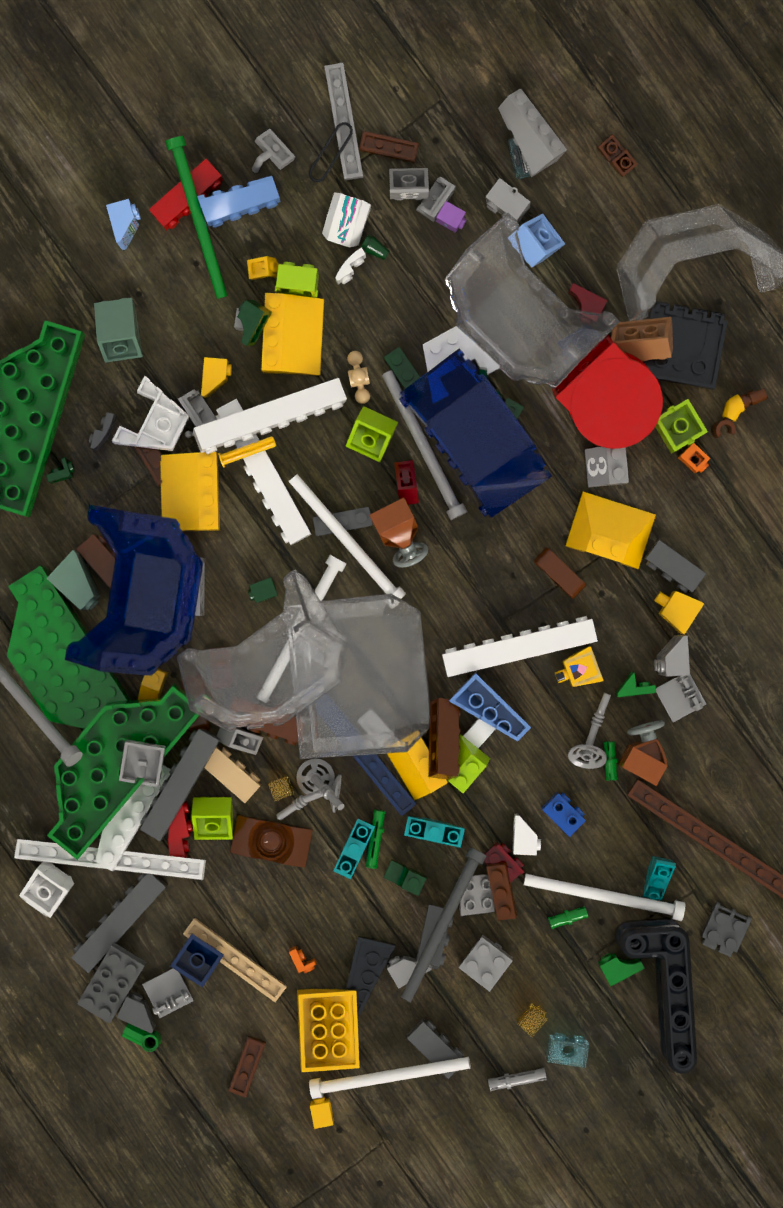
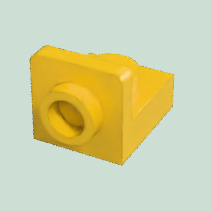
[247,256,278,280]

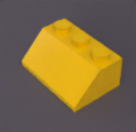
[386,732,448,800]

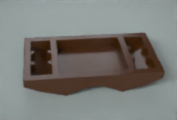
[230,814,313,867]

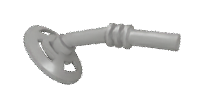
[568,692,611,769]
[296,758,344,810]
[276,774,342,821]

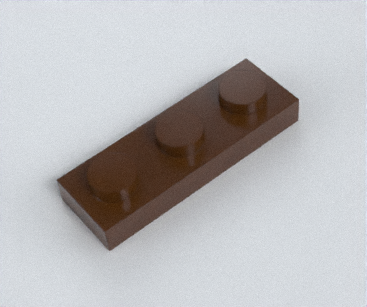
[486,862,518,921]

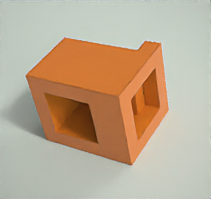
[678,443,710,473]

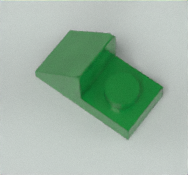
[615,671,656,697]

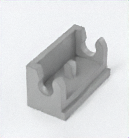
[416,177,456,222]
[178,389,217,427]

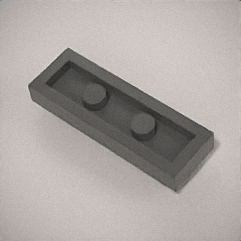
[313,507,373,536]

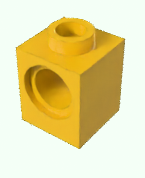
[310,1096,334,1129]

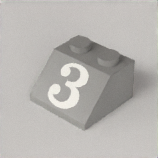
[389,168,429,200]
[584,447,629,487]

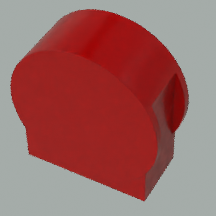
[551,335,663,449]

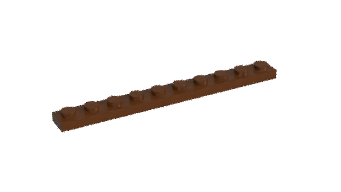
[627,779,783,898]

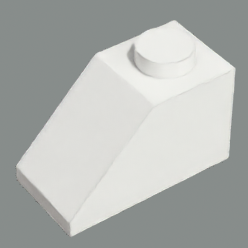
[512,814,541,855]

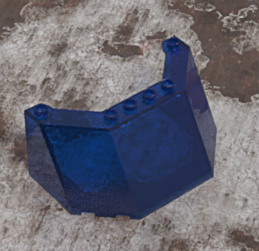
[399,349,552,518]
[65,505,203,676]

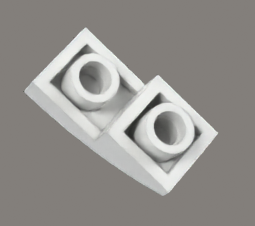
[335,247,366,284]
[463,718,496,748]

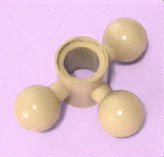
[347,351,370,404]

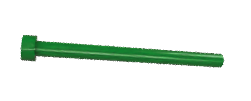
[165,136,228,299]

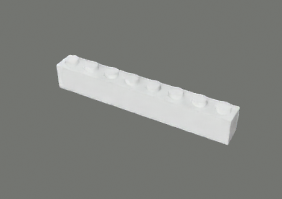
[193,378,347,454]
[216,399,311,545]
[442,616,598,677]

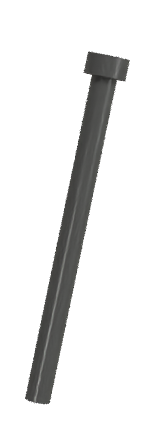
[400,848,486,1003]

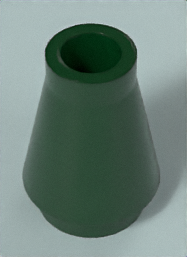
[360,235,390,260]

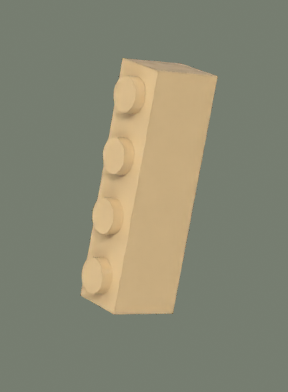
[205,745,262,803]

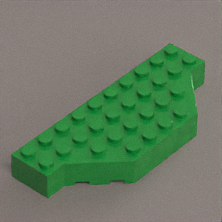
[0,320,85,517]
[7,565,131,729]
[47,683,204,860]

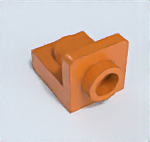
[289,946,317,973]

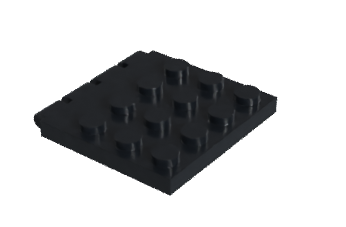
[644,301,728,390]

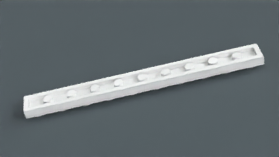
[14,839,206,880]

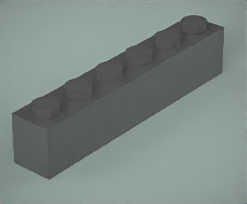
[140,728,221,841]
[71,873,168,973]

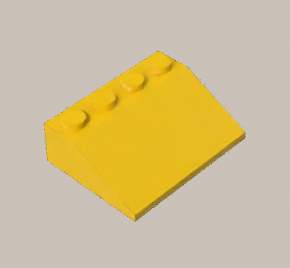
[261,293,324,376]
[160,452,220,532]
[297,989,360,1072]

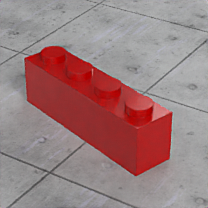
[149,159,223,231]

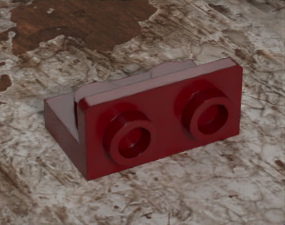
[484,842,525,882]

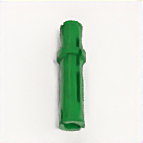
[365,809,386,869]

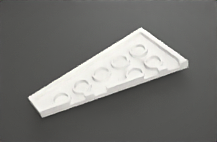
[95,765,171,871]

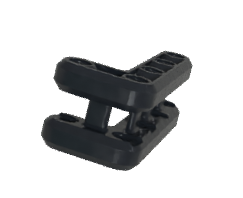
[615,918,697,1074]

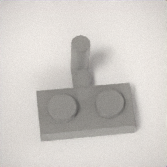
[252,129,295,173]

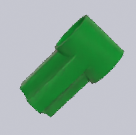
[122,1023,162,1052]

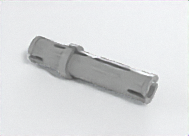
[488,1068,547,1091]

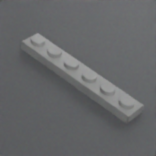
[324,63,363,181]

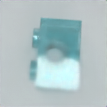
[546,1033,589,1068]

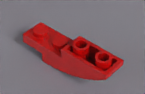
[168,801,193,858]

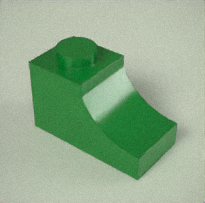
[598,953,645,986]

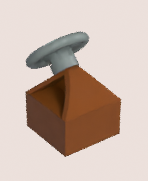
[369,498,429,568]
[618,720,668,786]

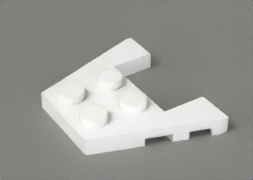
[423,326,500,404]
[112,376,189,451]

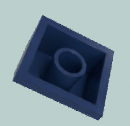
[170,933,224,988]

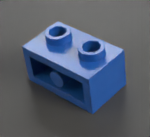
[541,792,586,837]

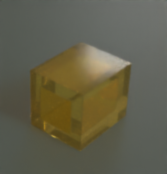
[268,775,294,801]
[517,1004,548,1037]

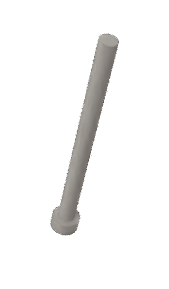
[382,370,468,520]
[0,664,82,766]

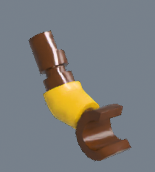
[711,388,767,438]

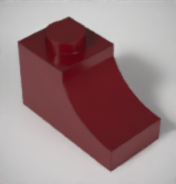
[568,283,608,324]
[394,460,419,505]

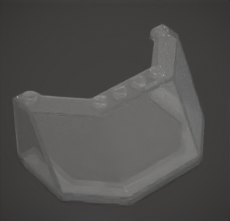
[617,204,783,321]
[444,213,620,388]
[177,570,347,732]

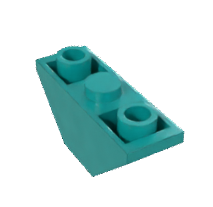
[404,816,465,848]
[333,818,375,879]
[643,856,676,900]

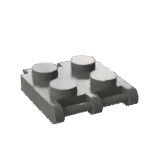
[701,901,752,957]

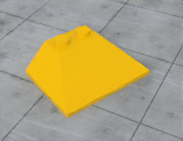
[565,492,656,569]

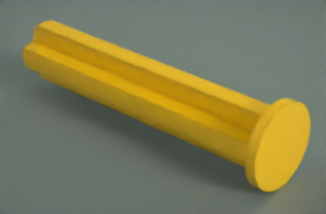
[218,437,276,468]

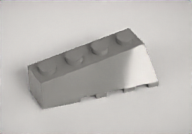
[498,89,567,177]

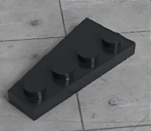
[346,936,396,1016]

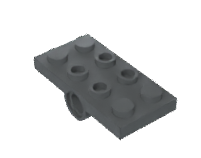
[77,943,147,1024]

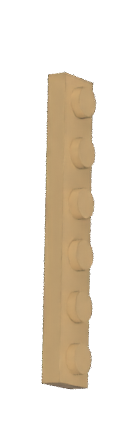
[183,918,287,1002]

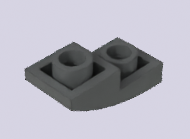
[89,412,117,450]

